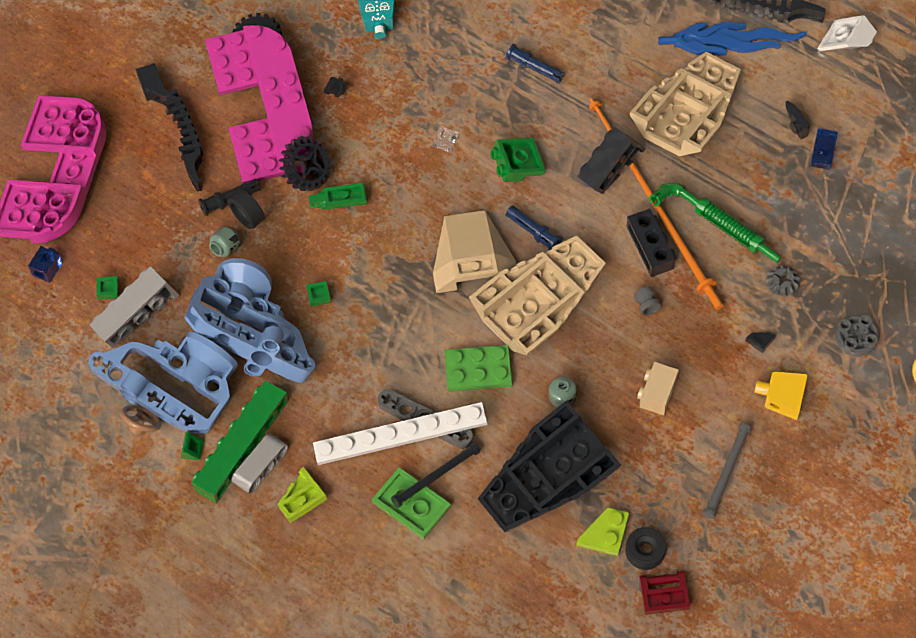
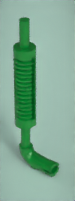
[649,183,782,263]

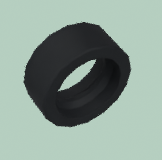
[227,189,265,229]

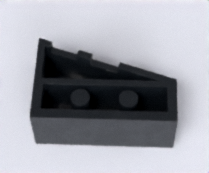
[577,127,646,194]

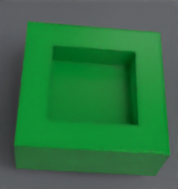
[96,276,119,300]
[306,281,331,307]

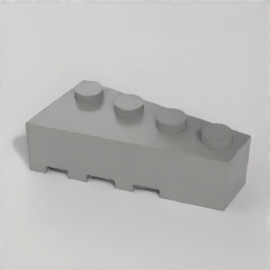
[90,266,180,348]

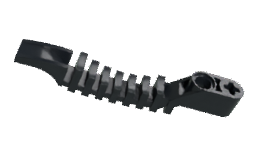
[136,63,204,192]

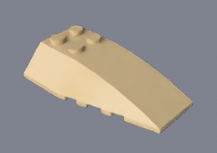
[630,52,741,156]
[469,236,606,356]

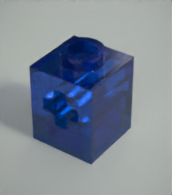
[28,246,62,283]

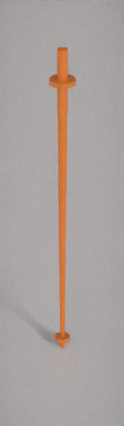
[589,98,723,310]

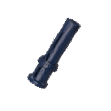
[505,43,564,84]
[505,205,563,251]

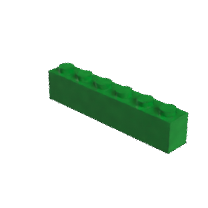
[192,381,288,504]

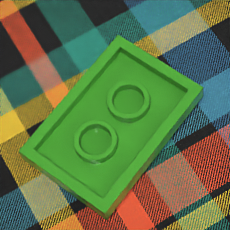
[445,345,512,392]
[372,467,451,540]

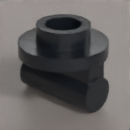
[324,77,346,97]

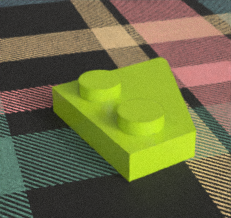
[278,467,327,524]
[577,508,629,556]

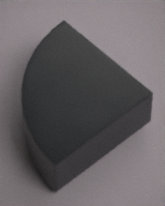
[745,332,776,353]

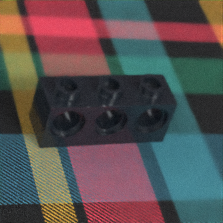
[626,209,677,277]

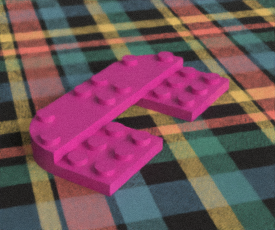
[205,25,313,184]
[0,96,107,243]

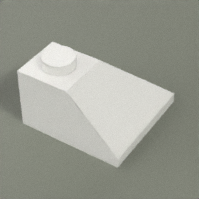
[817,15,877,51]

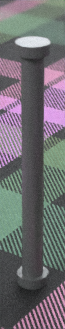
[702,423,752,519]

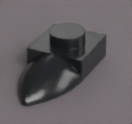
[785,101,810,139]

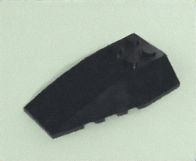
[478,400,622,532]

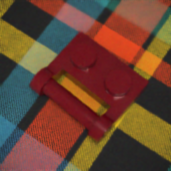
[639,570,690,615]

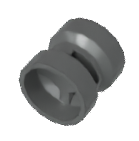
[634,286,661,316]

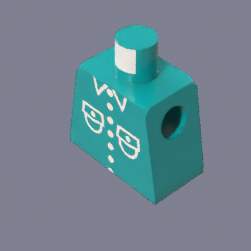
[358,0,396,39]

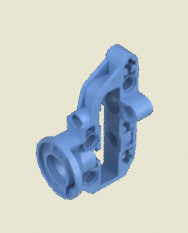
[185,258,315,383]
[89,331,238,434]

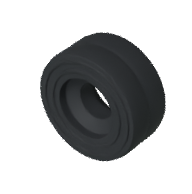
[625,527,666,570]

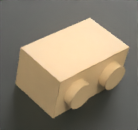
[637,362,679,415]

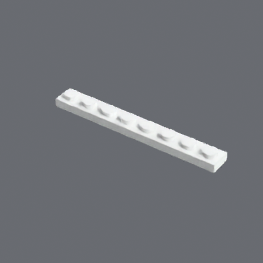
[313,402,487,465]

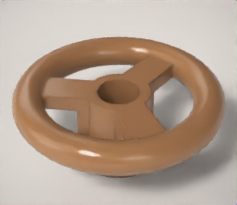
[120,405,162,435]

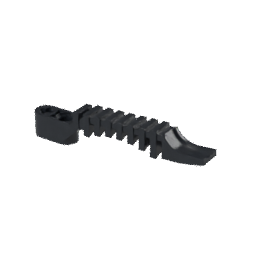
[711,0,826,23]

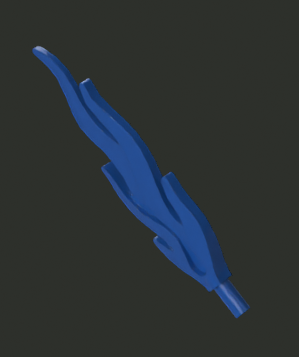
[658,22,806,56]

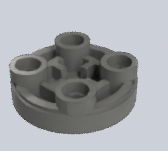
[835,315,879,357]

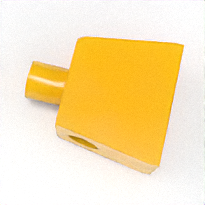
[754,372,807,420]

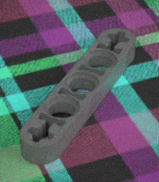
[378,390,473,449]

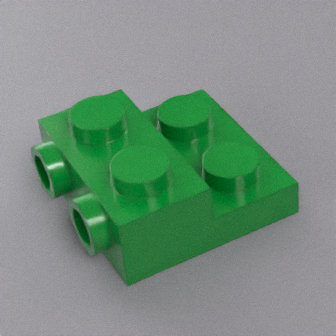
[490,138,546,182]

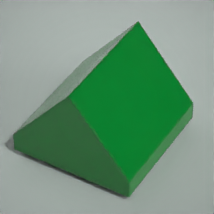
[181,432,203,460]

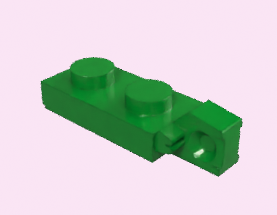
[309,183,367,210]

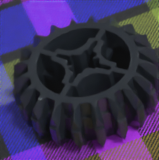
[278,136,333,191]

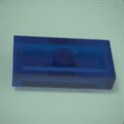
[810,128,838,170]

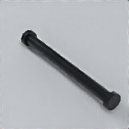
[391,442,480,508]

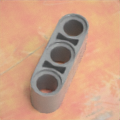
[232,433,288,494]

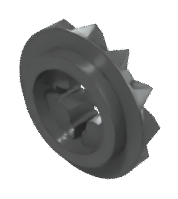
[766,264,800,296]

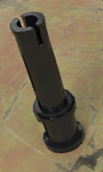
[198,178,261,217]

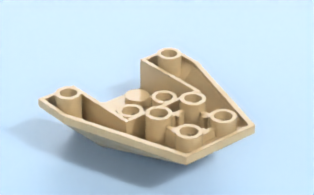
[433,210,516,293]

